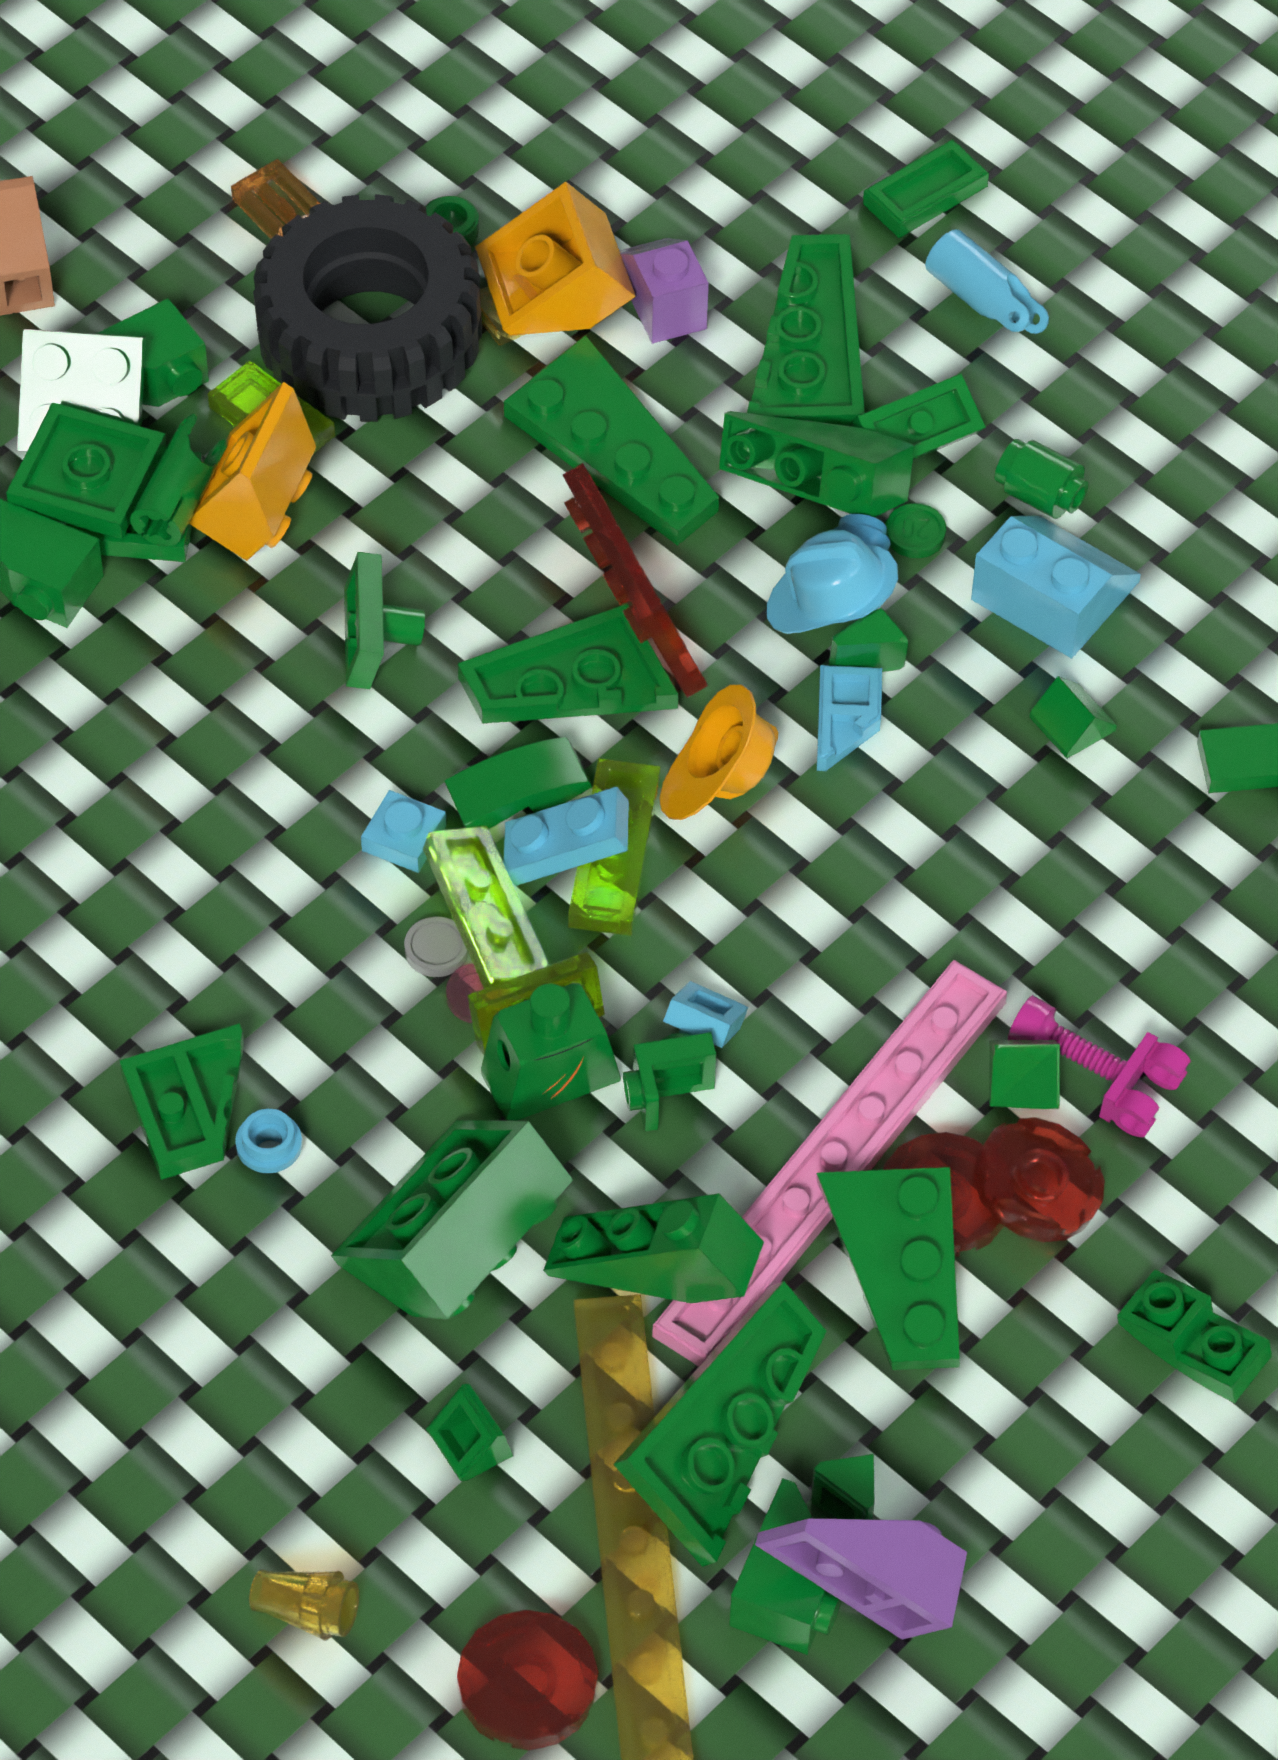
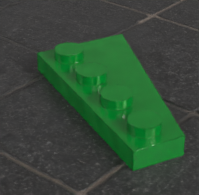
[504,335,719,546]
[613,1281,827,1567]

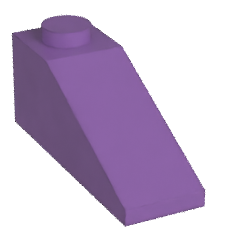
[755,1519,967,1640]

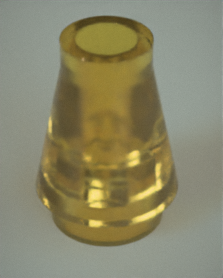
[249,1569,359,1641]

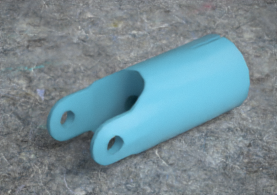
[925,229,1049,334]

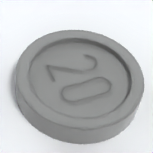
[404,917,469,977]

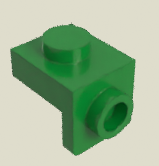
[623,1032,716,1132]

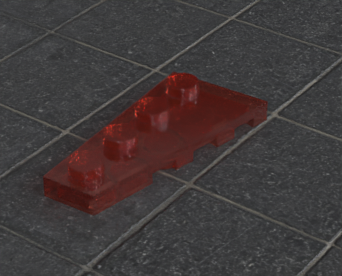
[562,463,708,698]

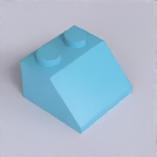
[971,516,1141,659]

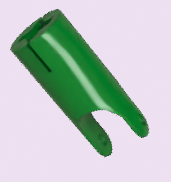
[130,413,228,547]

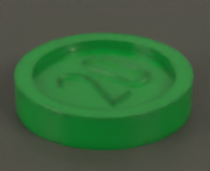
[886,503,946,558]

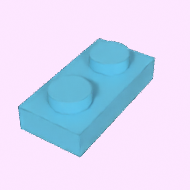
[503,787,629,886]

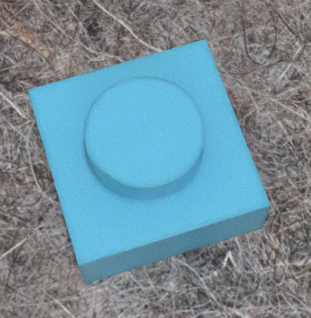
[361,790,446,873]
[663,981,748,1048]

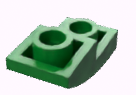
[444,737,592,838]
[1117,1269,1272,1403]

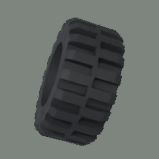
[253,194,482,422]

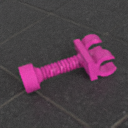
[1007,995,1191,1137]

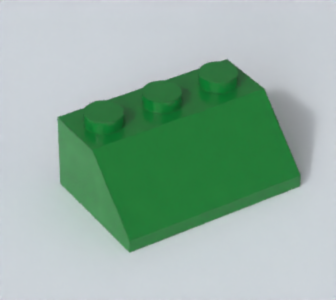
[331,1120,573,1319]

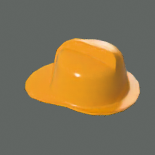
[659,685,778,820]

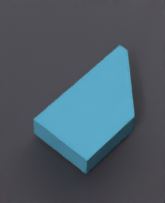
[817,665,882,771]

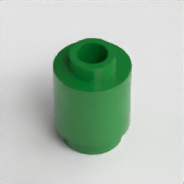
[994,439,1089,519]

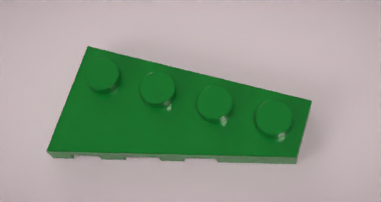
[747,234,865,427]

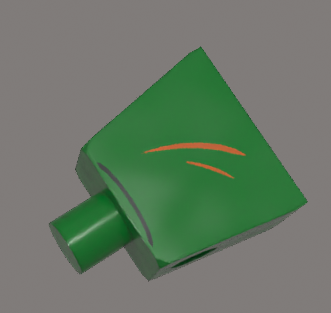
[481,983,621,1121]

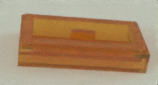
[231,159,320,239]

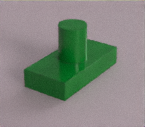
[344,552,425,689]

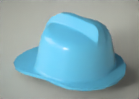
[767,530,898,634]

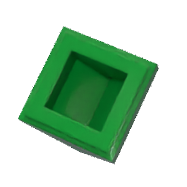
[1029,676,1117,759]
[426,1383,514,1481]
[811,1454,875,1520]

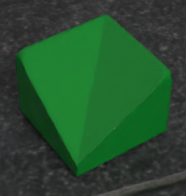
[989,1040,1060,1109]

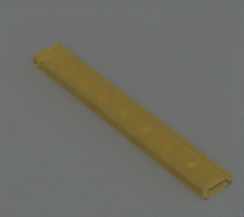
[574,1294,693,1760]

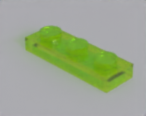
[568,758,660,936]
[423,826,552,996]

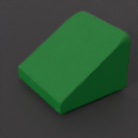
[829,608,908,672]

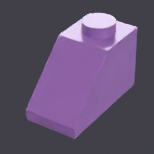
[619,238,709,344]

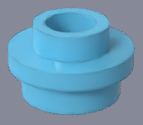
[236,1109,302,1173]

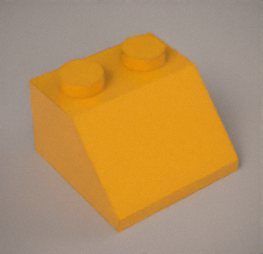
[475,182,636,336]
[189,382,316,561]

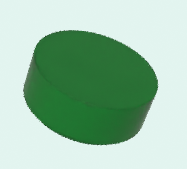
[425,196,479,246]

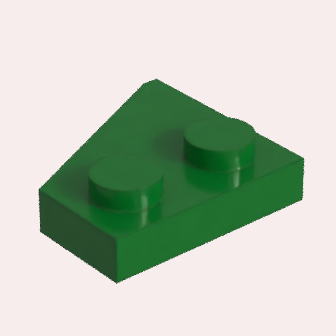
[119,1023,244,1180]

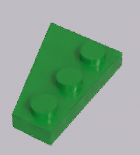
[458,603,679,724]
[816,1167,960,1370]

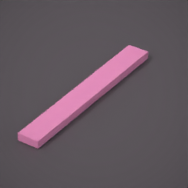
[652,960,1007,1367]

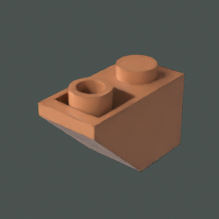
[0,176,55,316]

